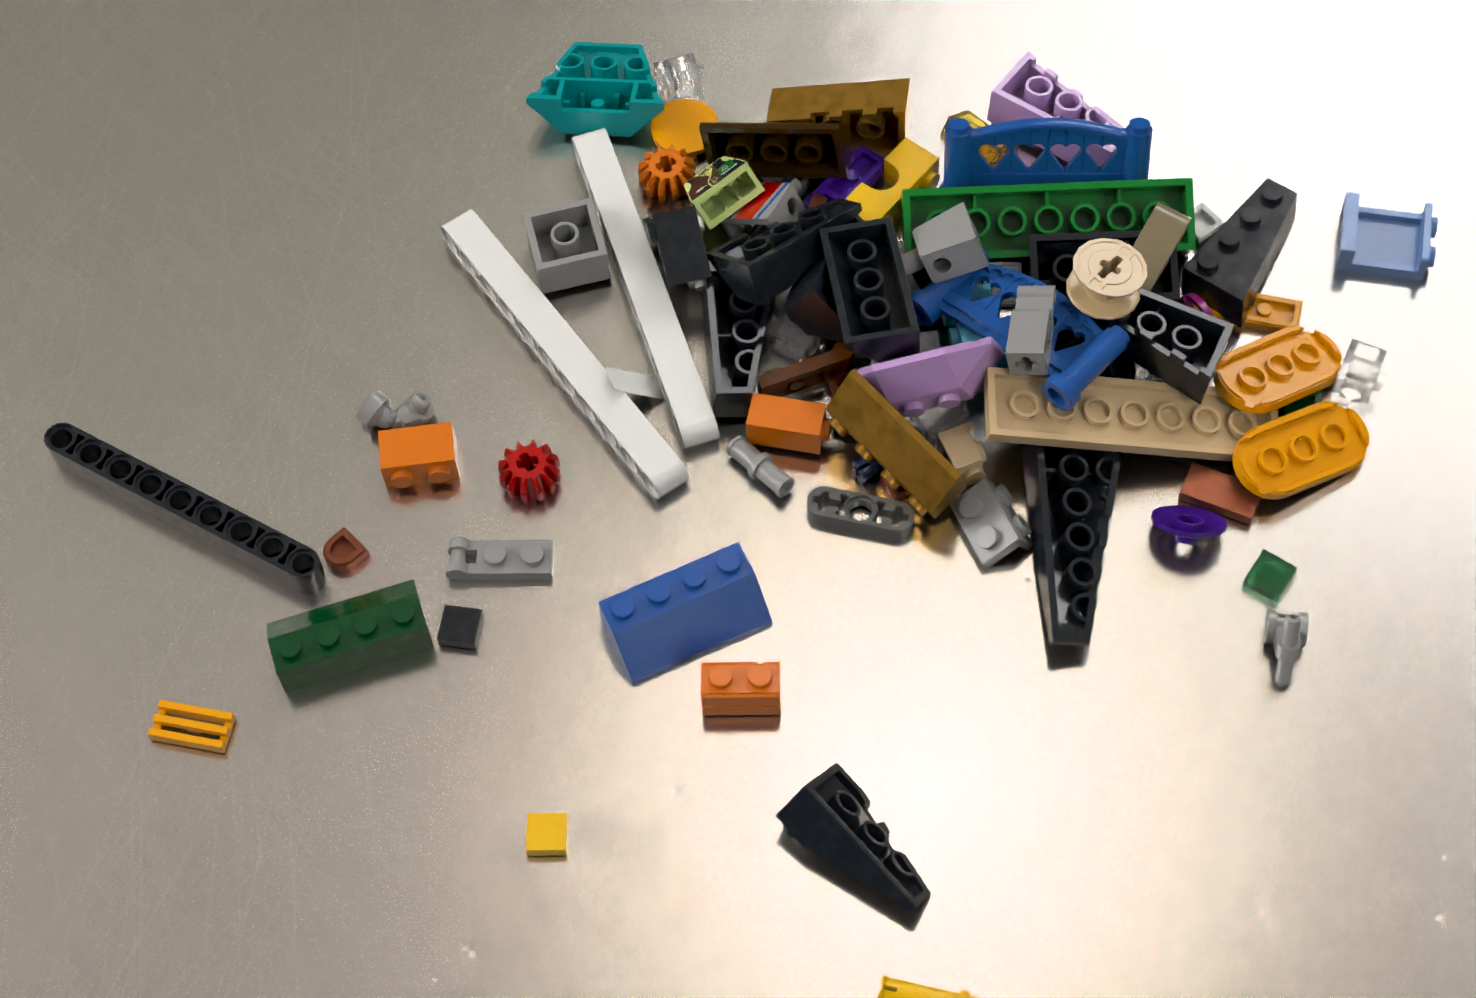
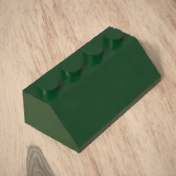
[267,579,434,692]

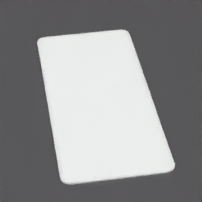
[606,367,664,399]

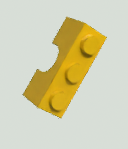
[846,137,940,228]

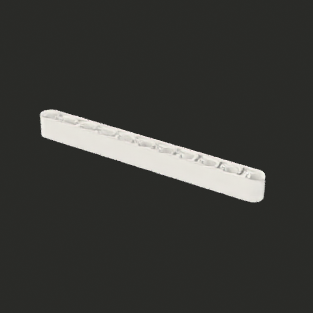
[571,128,720,449]
[440,209,689,499]

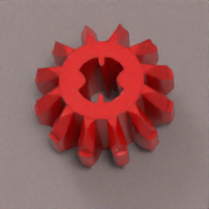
[498,438,561,504]

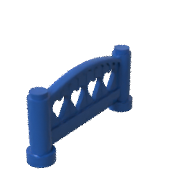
[939,117,1153,188]
[911,250,1130,412]

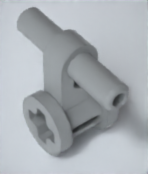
[1264,608,1309,685]

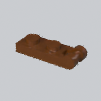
[756,341,855,398]

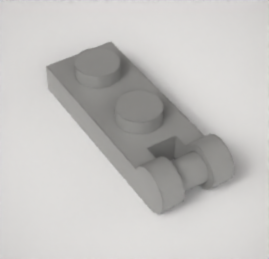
[446,537,555,581]

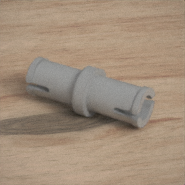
[726,435,795,498]

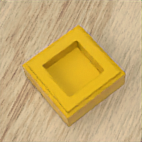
[525,812,569,856]

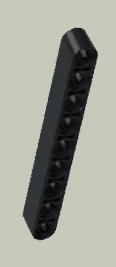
[44,422,326,594]

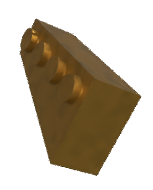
[766,78,910,153]

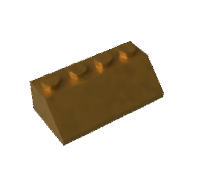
[826,369,967,519]

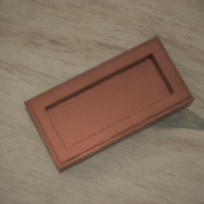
[1178,462,1261,525]

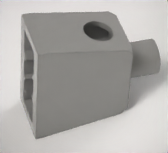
[901,202,989,283]

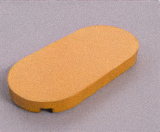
[1213,326,1343,414]
[1232,401,1370,500]

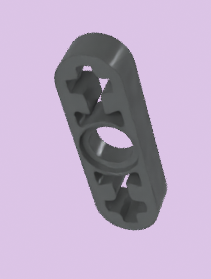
[807,486,915,540]

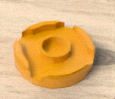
[651,99,719,159]

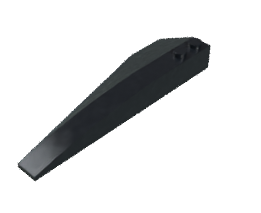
[1021,321,1136,646]

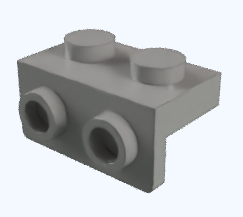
[950,478,1033,567]

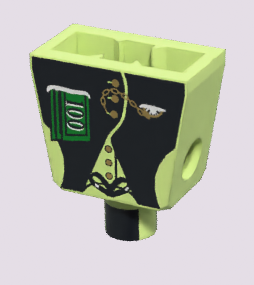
[684,156,765,230]

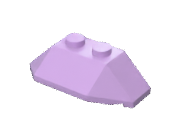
[850,336,1004,417]

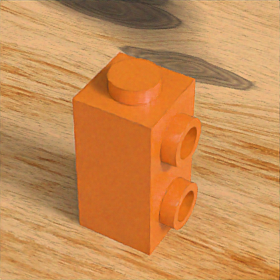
[746,393,832,455]

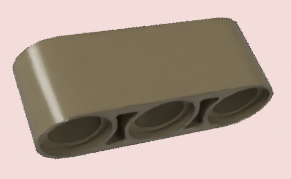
[1132,202,1192,292]

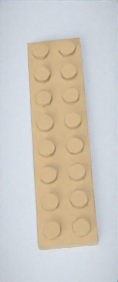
[984,366,1278,462]

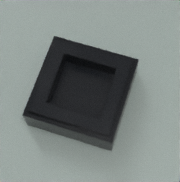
[437,605,484,649]

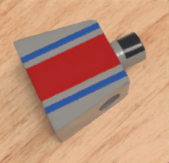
[721,175,805,239]

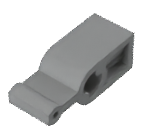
[1005,285,1057,375]

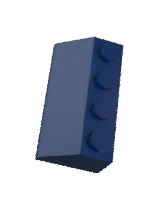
[598,542,773,685]

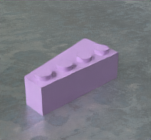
[987,51,1124,166]

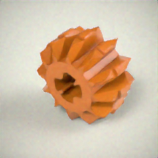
[638,144,696,205]

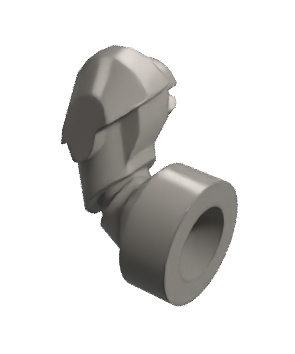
[356,390,435,429]

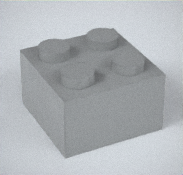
[522,197,611,294]

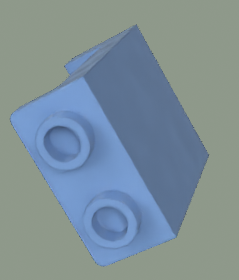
[1335,191,1438,281]

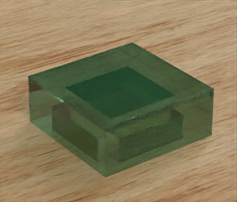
[1243,549,1298,603]

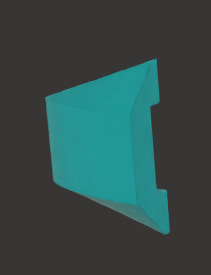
[526,42,664,137]

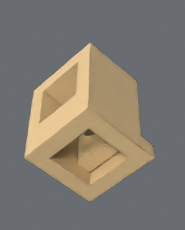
[936,421,986,485]

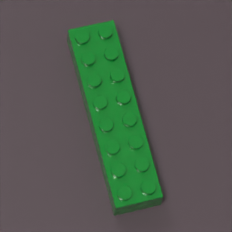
[901,177,1196,262]

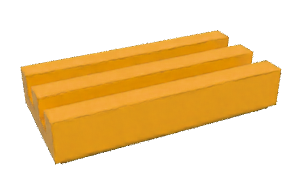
[147,699,236,753]

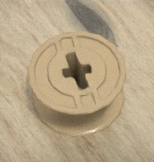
[1066,238,1147,320]

